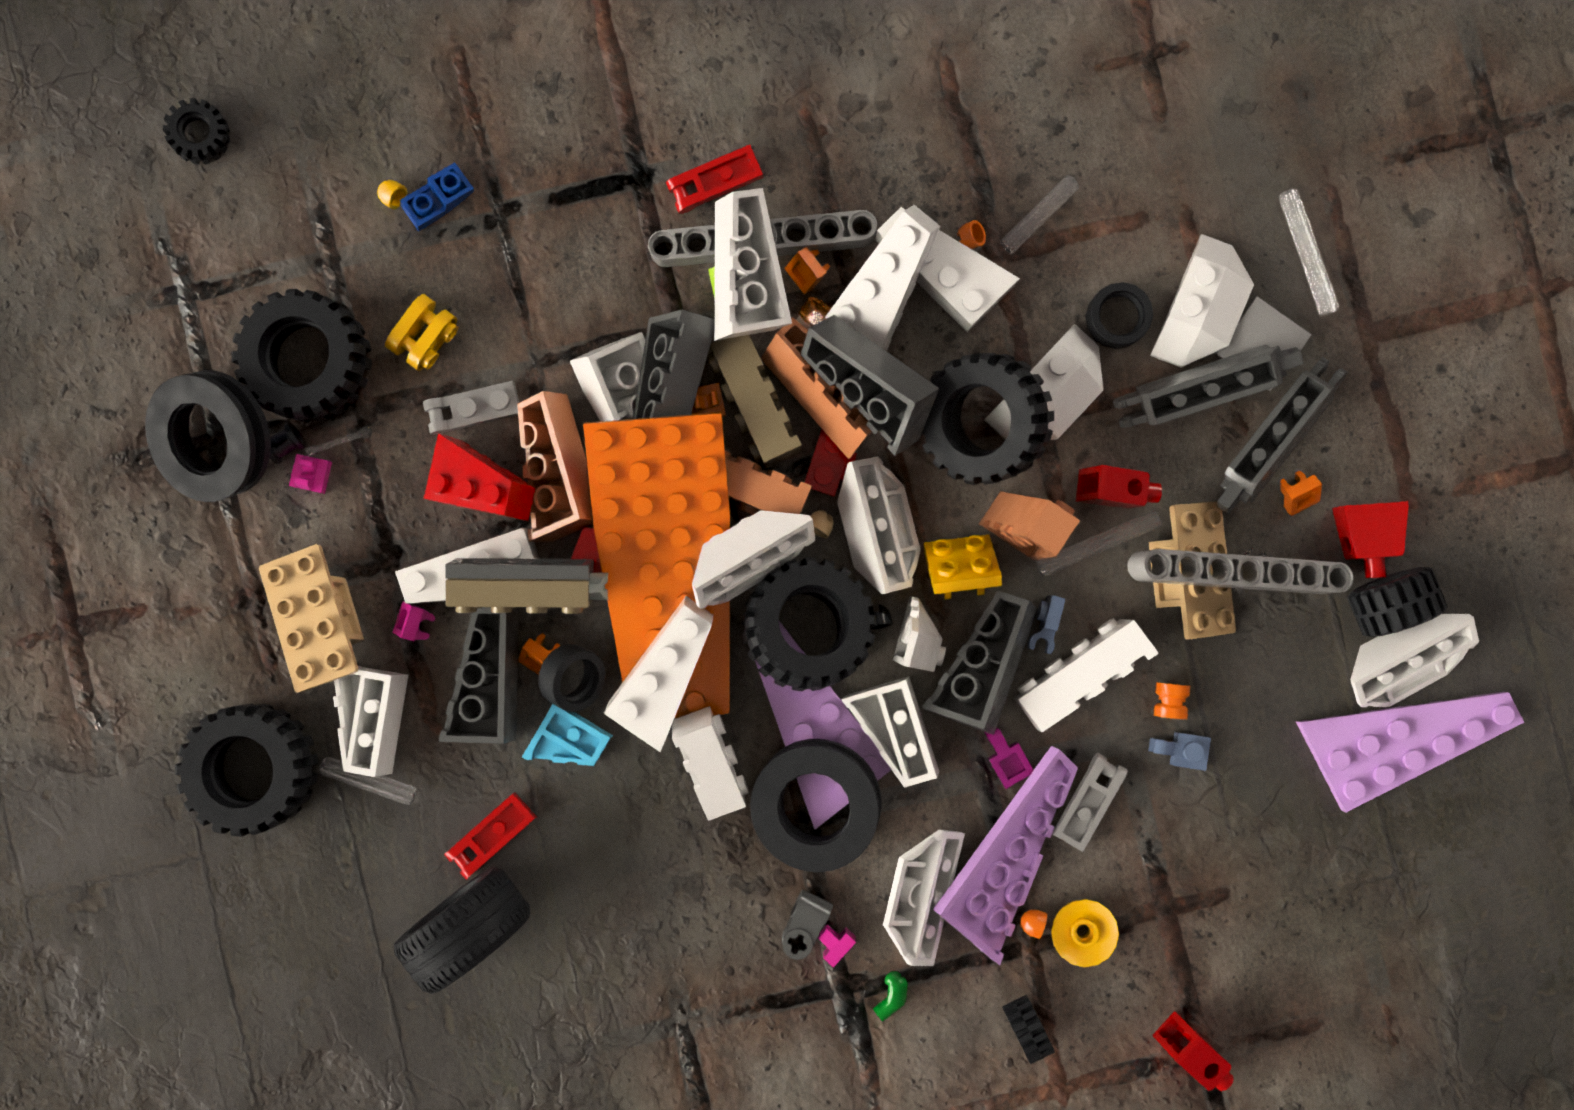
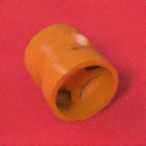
[1153,682,1191,720]

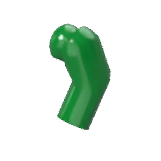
[873,971,908,1022]

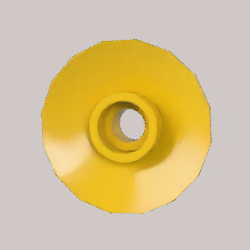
[1051,899,1119,967]

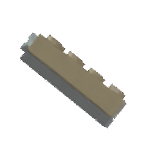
[445,558,609,614]

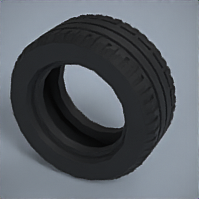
[394,867,530,994]

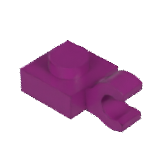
[984,727,1033,789]

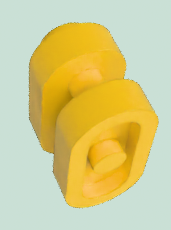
[385,294,459,371]

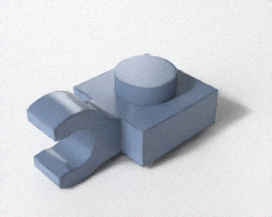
[1027,595,1065,654]
[1148,732,1211,771]

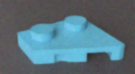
[522,704,613,766]

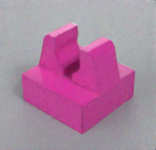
[289,454,332,494]
[393,601,435,641]
[818,924,856,968]

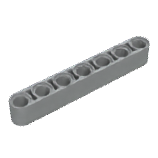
[648,210,877,267]
[1127,549,1354,594]

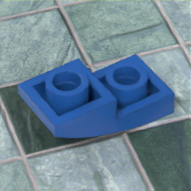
[399,162,474,231]

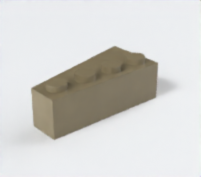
[707,335,802,469]

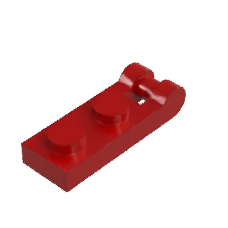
[666,144,763,214]
[444,792,537,880]

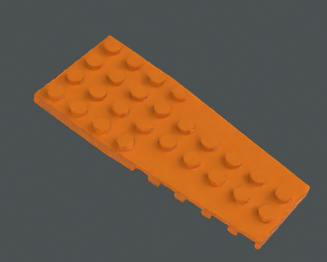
[583,412,730,718]

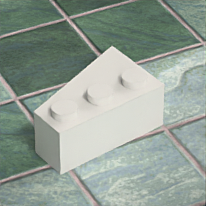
[672,706,749,821]

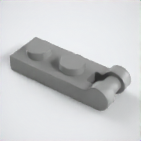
[423,381,519,435]
[1052,753,1128,852]

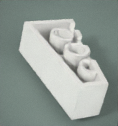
[714,188,792,341]
[825,205,940,351]
[875,207,1020,333]
[604,596,714,752]

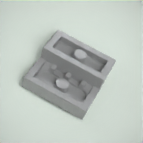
[1215,296,1311,391]

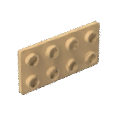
[1148,502,1236,640]
[259,544,364,693]

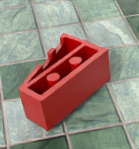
[424,433,536,521]

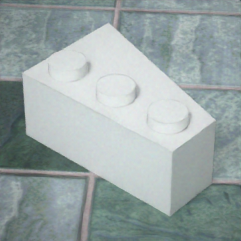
[333,666,408,777]
[841,676,939,788]

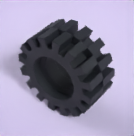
[163,98,230,165]
[1002,995,1055,1065]

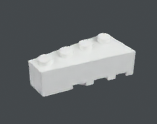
[395,528,540,604]
[1013,618,1159,732]

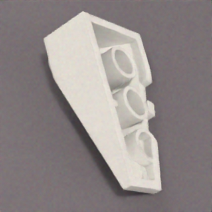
[570,332,645,421]
[893,596,946,672]

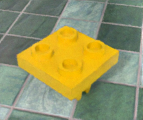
[924,534,1002,600]

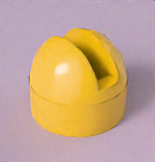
[377,179,407,210]

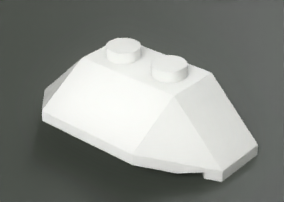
[1150,234,1254,368]
[984,324,1103,440]
[837,456,921,594]
[692,510,815,609]
[1350,614,1479,707]
[883,830,965,966]

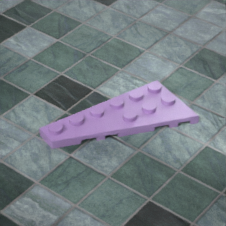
[744,621,891,829]
[1296,692,1524,812]
[933,746,1078,965]

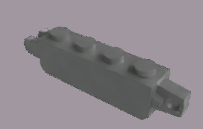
[1113,345,1304,428]
[1217,357,1348,515]

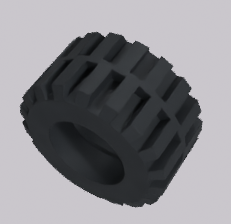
[1347,567,1448,637]

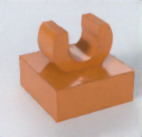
[784,247,830,294]
[692,383,726,417]
[1280,471,1322,516]
[518,633,560,675]

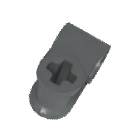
[782,890,833,960]

